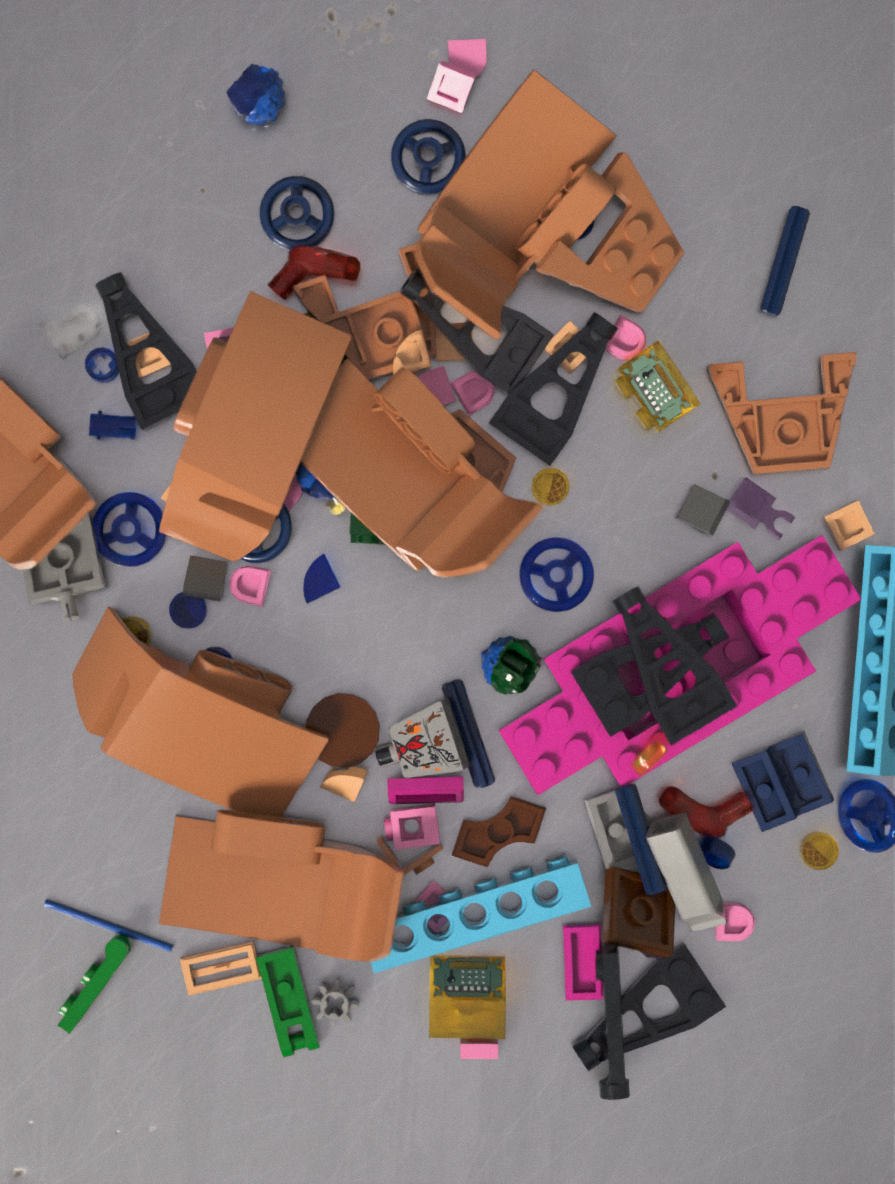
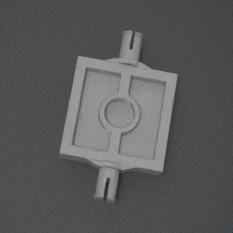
[23,513,105,622]

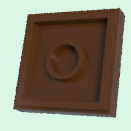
[602,866,675,957]

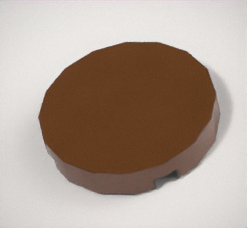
[306,693,380,768]

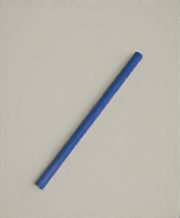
[44,899,173,952]

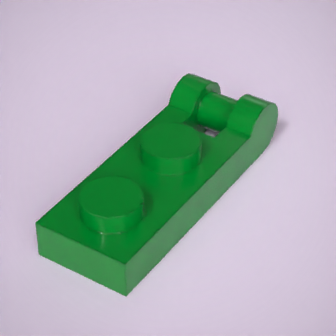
[57,934,132,1034]
[256,946,320,1058]

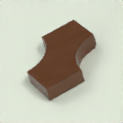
[452,795,546,867]

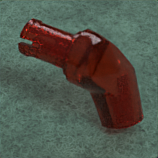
[267,246,361,300]
[659,786,753,839]

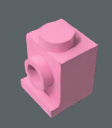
[384,803,440,850]

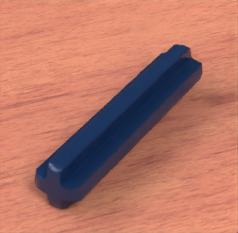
[761,206,810,316]
[442,679,495,788]
[615,784,667,895]

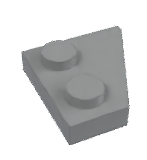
[584,789,653,869]

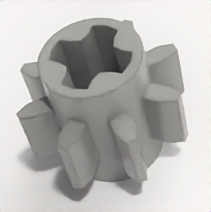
[311,978,359,1028]

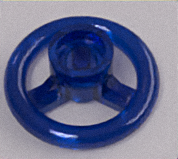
[93,492,166,567]
[519,537,594,612]
[838,779,895,853]

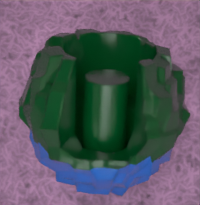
[481,636,542,695]

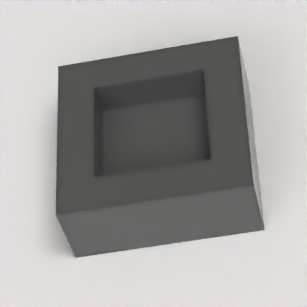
[677,484,730,536]
[183,556,227,601]

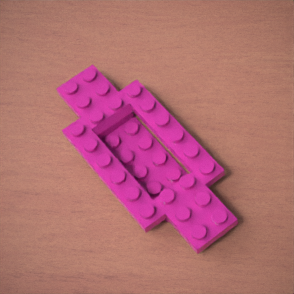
[498,535,861,795]

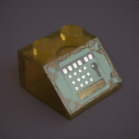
[614,340,701,434]
[429,955,506,1039]

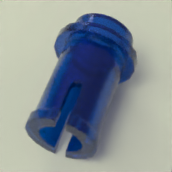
[89,410,137,440]

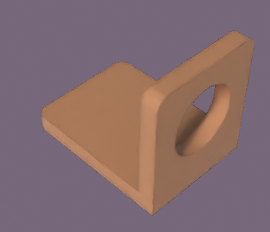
[377,835,443,876]

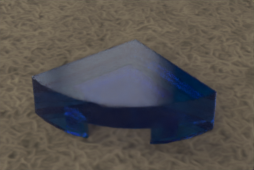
[303,554,341,604]

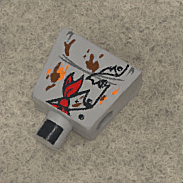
[375,697,471,778]

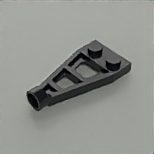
[400,268,554,395]
[95,272,197,431]
[489,312,618,466]
[612,586,737,746]
[570,612,729,737]
[572,943,726,1071]
[595,943,630,1100]

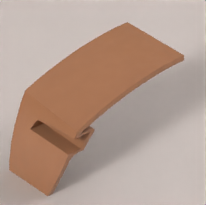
[415,69,617,340]
[159,291,352,562]
[300,358,543,577]
[0,377,96,570]
[72,607,329,817]
[159,810,404,962]

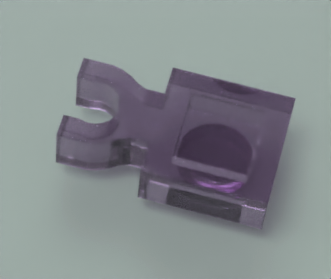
[726,477,795,541]

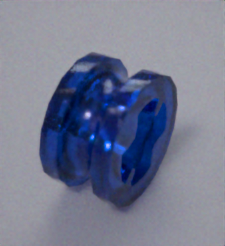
[85,347,119,383]

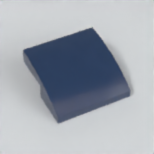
[732,731,834,832]

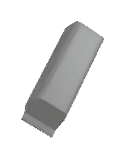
[645,812,728,932]

